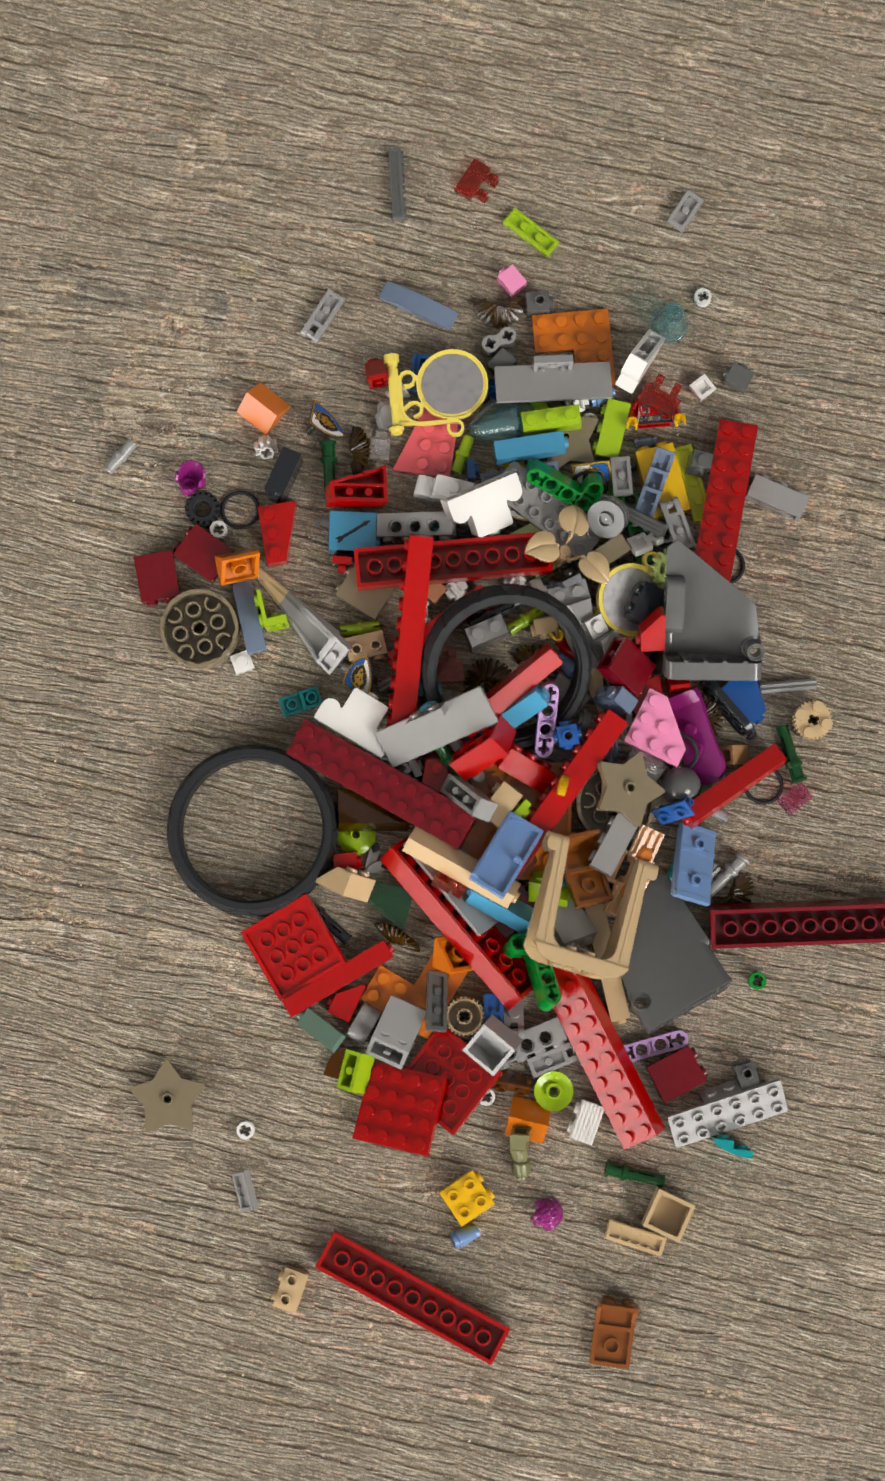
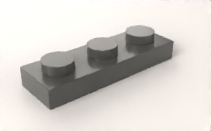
[426,971,448,1033]

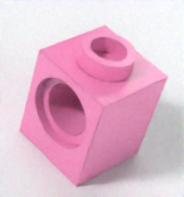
[497,264,527,299]

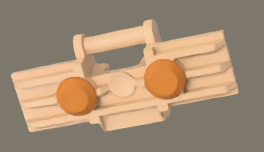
[602,824,665,916]

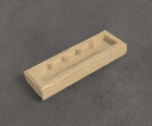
[604,1219,667,1257]

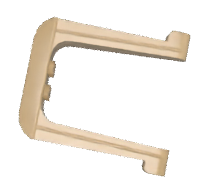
[523,831,659,979]

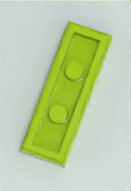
[503,207,560,258]

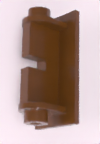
[492,1071,532,1096]

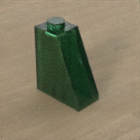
[368,882,412,930]

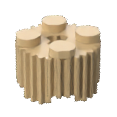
[791,700,833,741]
[447,996,484,1036]

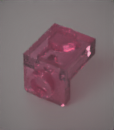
[777,783,813,816]

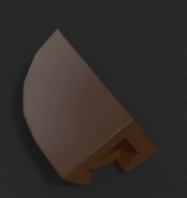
[323,1049,346,1079]

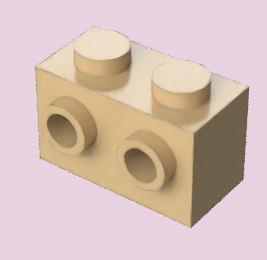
[344,630,387,664]
[271,1265,309,1314]

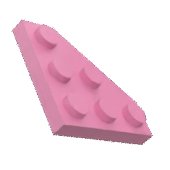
[623,688,686,768]

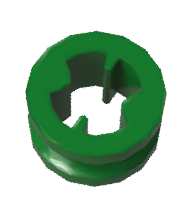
[747,972,767,990]

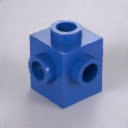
[552,720,582,750]

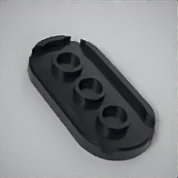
[699,680,757,740]

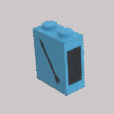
[328,511,380,554]

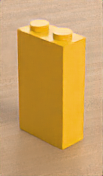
[634,441,691,520]

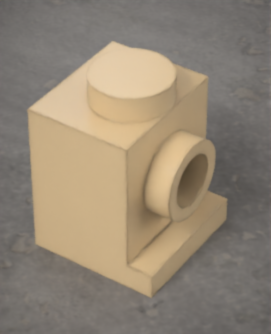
[530,616,559,640]

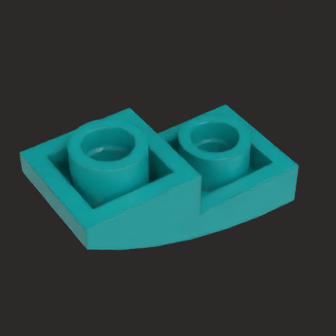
[278,686,323,718]
[712,1134,753,1159]

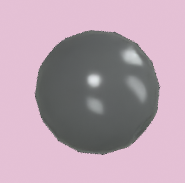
[661,766,701,803]

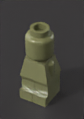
[510,1126,532,1180]

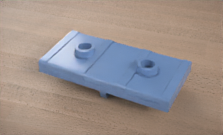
[468,811,544,899]
[671,822,716,906]

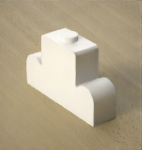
[615,329,666,394]
[440,471,522,537]
[413,474,475,504]
[314,688,388,760]

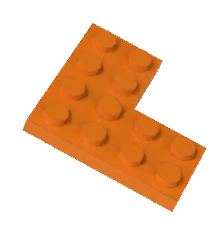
[532,309,616,386]
[361,954,468,1039]

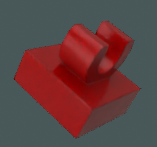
[332,553,354,573]

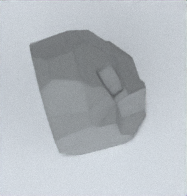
[374,398,392,433]

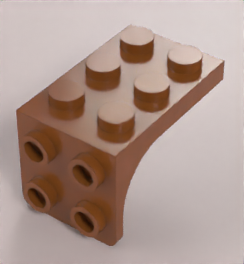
[564,828,614,909]
[589,1295,640,1369]

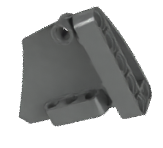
[662,539,765,681]
[621,872,732,1034]

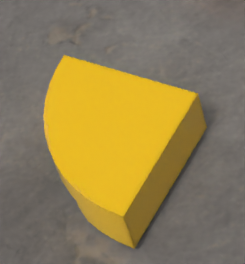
[556,775,569,796]

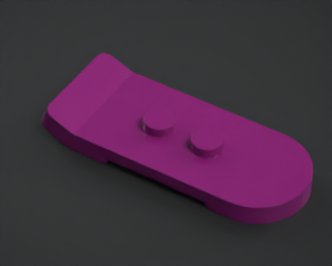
[667,687,726,785]

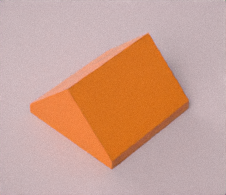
[237,382,291,436]
[215,548,260,586]
[432,937,473,974]
[504,1095,551,1144]

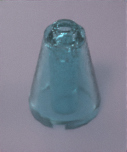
[650,303,689,344]
[471,404,524,441]

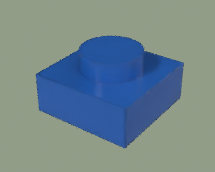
[466,459,479,482]

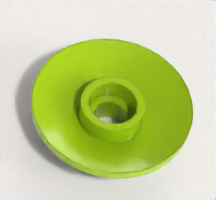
[338,831,376,855]
[534,1071,574,1111]

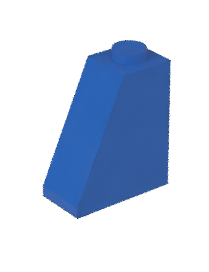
[722,680,766,725]

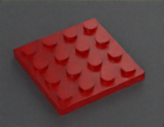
[240,893,347,1000]
[406,1028,503,1136]
[352,1061,448,1157]

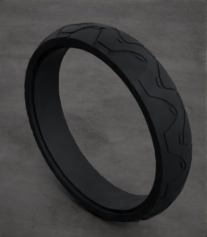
[420,584,592,749]
[167,745,338,916]

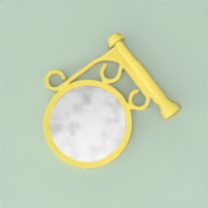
[383,349,488,437]
[596,551,664,636]

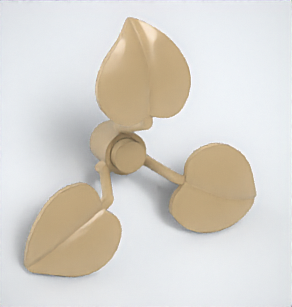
[525,505,609,584]

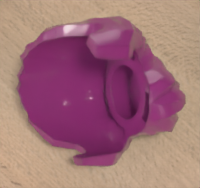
[174,460,206,496]
[530,1198,563,1231]

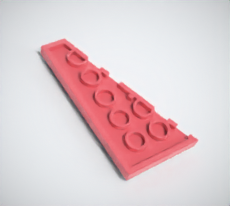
[393,408,458,478]

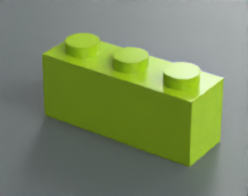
[592,399,631,460]
[521,404,582,437]

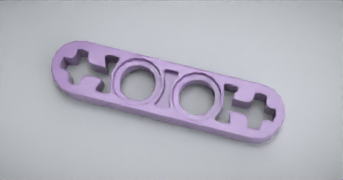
[534,681,559,758]
[624,1030,688,1062]

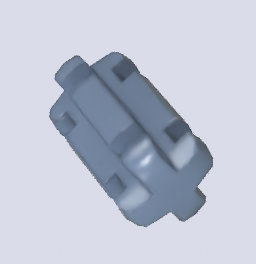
[634,435,658,449]

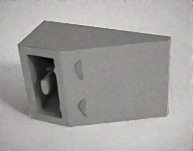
[365,994,426,1069]

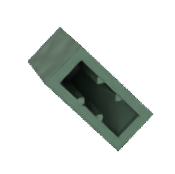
[297,1007,347,1053]

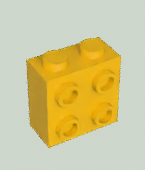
[439,1169,495,1226]

